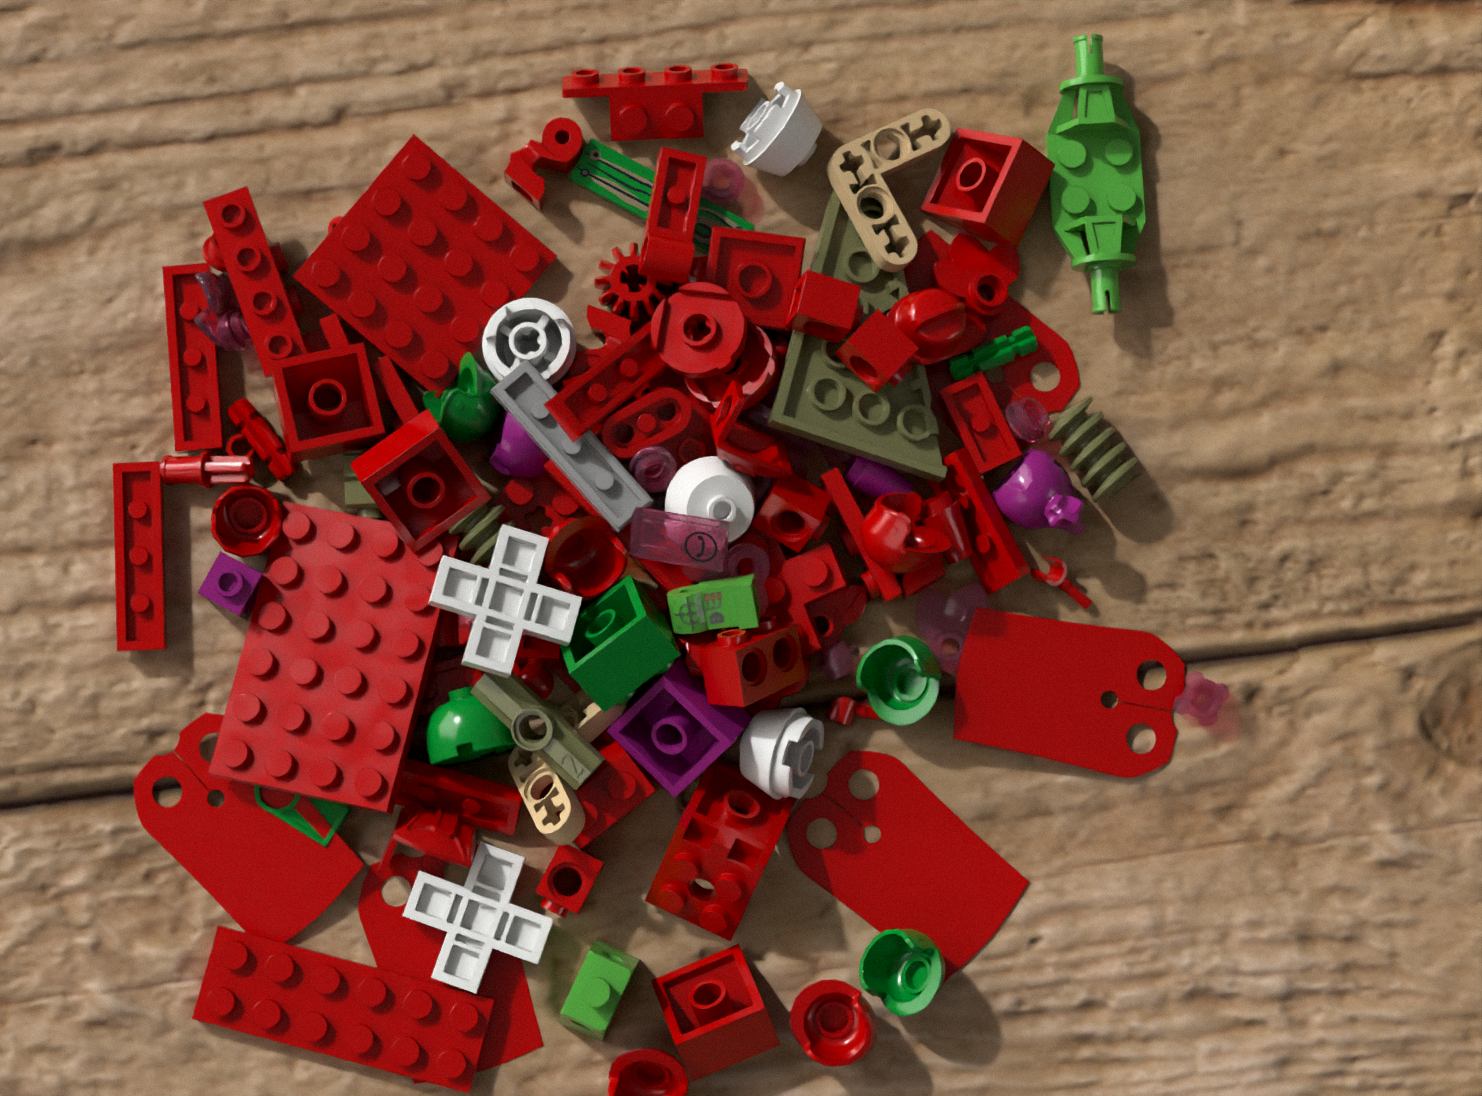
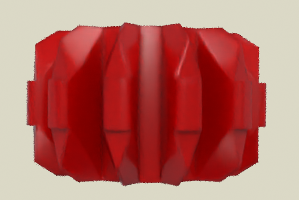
[594,243,674,323]

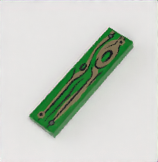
[569,138,755,255]

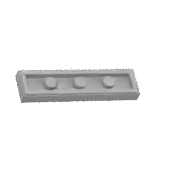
[490,359,653,534]

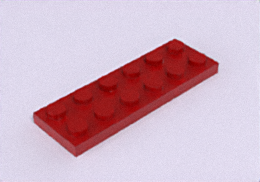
[192,926,496,1093]

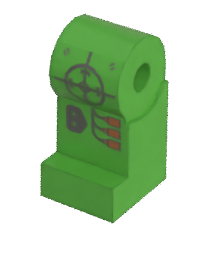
[667,574,762,634]

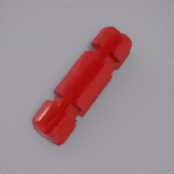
[227,398,299,482]

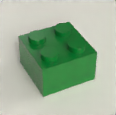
[559,574,681,713]

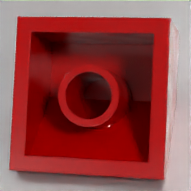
[920,127,1055,248]
[270,342,385,464]
[350,408,492,554]
[540,729,657,851]
[651,944,780,1082]

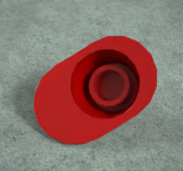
[887,284,987,365]

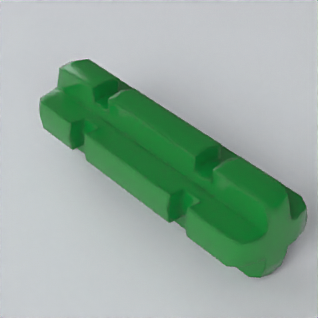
[948,326,1038,382]

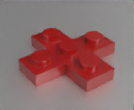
[721,525,851,659]

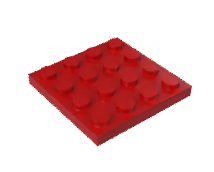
[292,134,557,398]

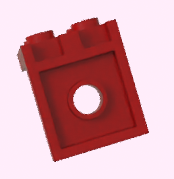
[645,757,797,942]

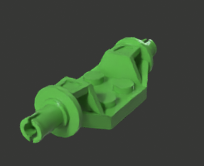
[1045,34,1146,315]

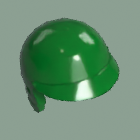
[422,352,503,443]
[856,635,942,726]
[859,929,946,1016]

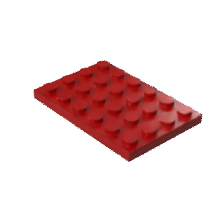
[208,501,463,815]

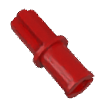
[160,451,255,489]

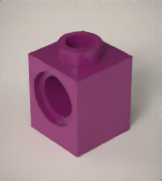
[197,551,266,620]

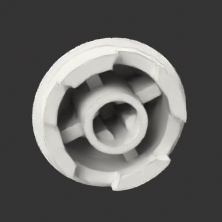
[731,82,822,177]
[482,298,576,385]
[665,456,757,550]
[740,707,824,800]

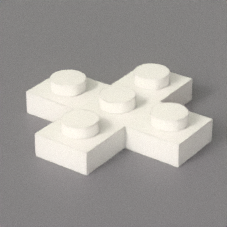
[428,524,583,678]
[403,842,555,994]

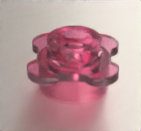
[1173,671,1229,726]

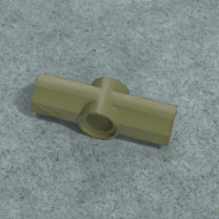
[470,671,606,790]

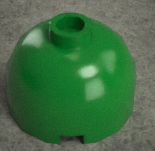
[426,686,519,766]

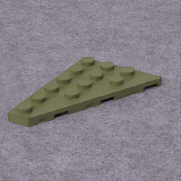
[767,166,947,483]

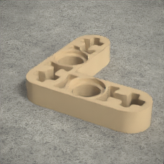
[826,108,951,272]
[508,689,627,845]

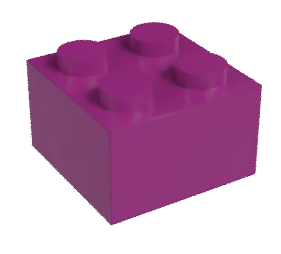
[606,652,753,798]

